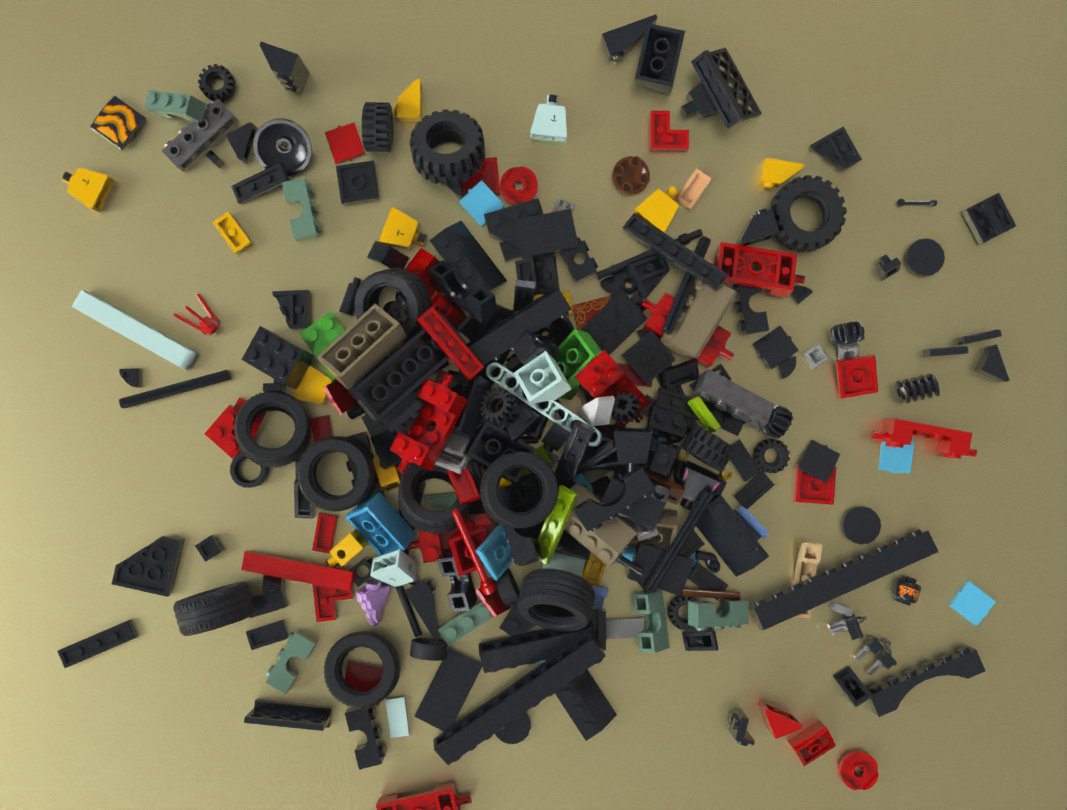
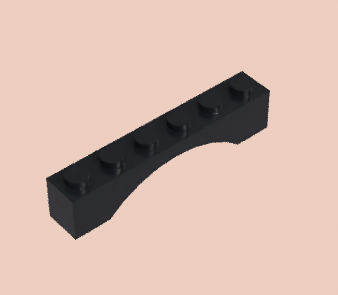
[868,646,985,717]

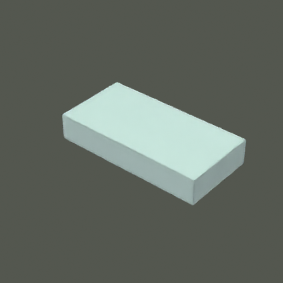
[385,696,410,738]

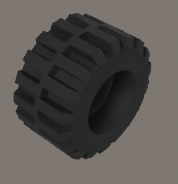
[361,102,393,152]
[681,425,735,471]

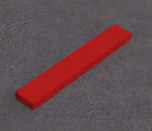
[241,551,355,591]

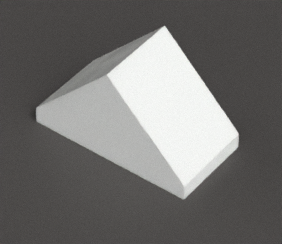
[577,396,615,426]

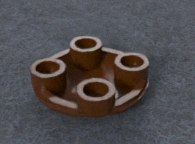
[612,156,650,195]

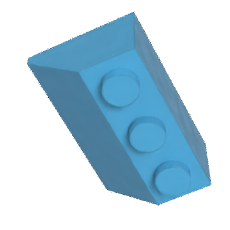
[345,492,416,556]

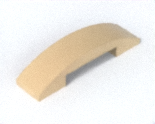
[793,542,822,619]

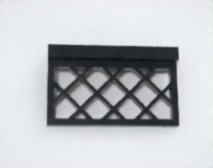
[691,48,762,129]
[244,699,333,731]

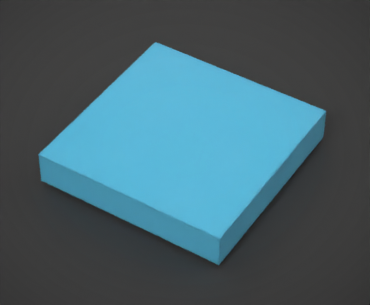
[476,524,513,580]

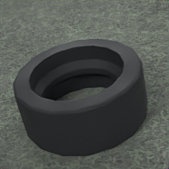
[230,453,269,488]
[495,568,520,607]
[410,638,448,661]

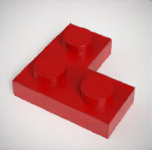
[650,111,689,151]
[204,405,242,459]
[312,584,354,622]

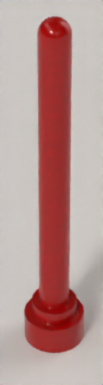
[452,509,497,595]

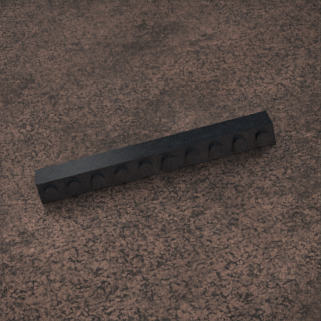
[750,529,939,630]
[433,630,606,765]

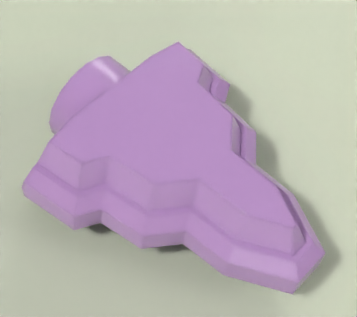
[356,579,391,626]

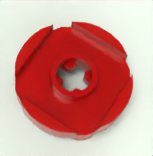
[500,166,538,205]
[838,749,879,790]

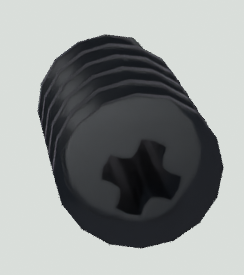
[894,374,940,403]

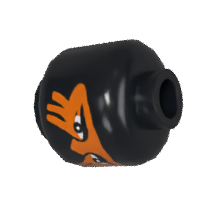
[892,576,921,606]

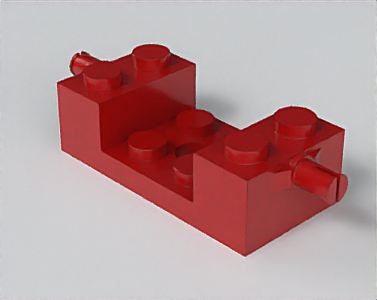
[708,242,805,297]
[642,292,734,368]
[575,350,650,428]
[390,373,468,474]
[871,419,977,459]
[407,512,506,563]
[376,782,472,810]

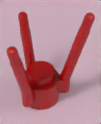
[173,294,220,336]

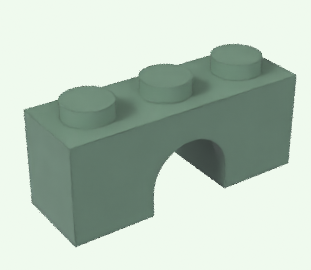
[144,90,207,122]
[282,178,321,242]
[633,590,670,653]
[688,599,748,631]
[438,600,493,646]
[265,629,319,694]

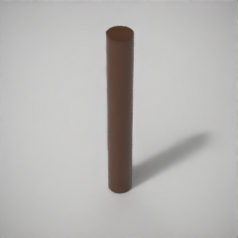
[682,588,741,600]

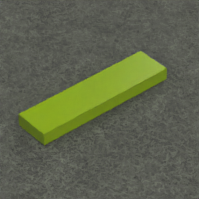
[537,485,578,564]

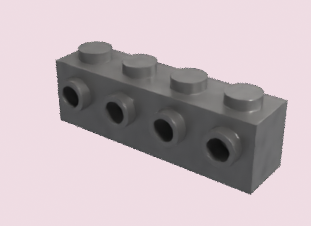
[162,99,238,172]
[693,369,775,429]

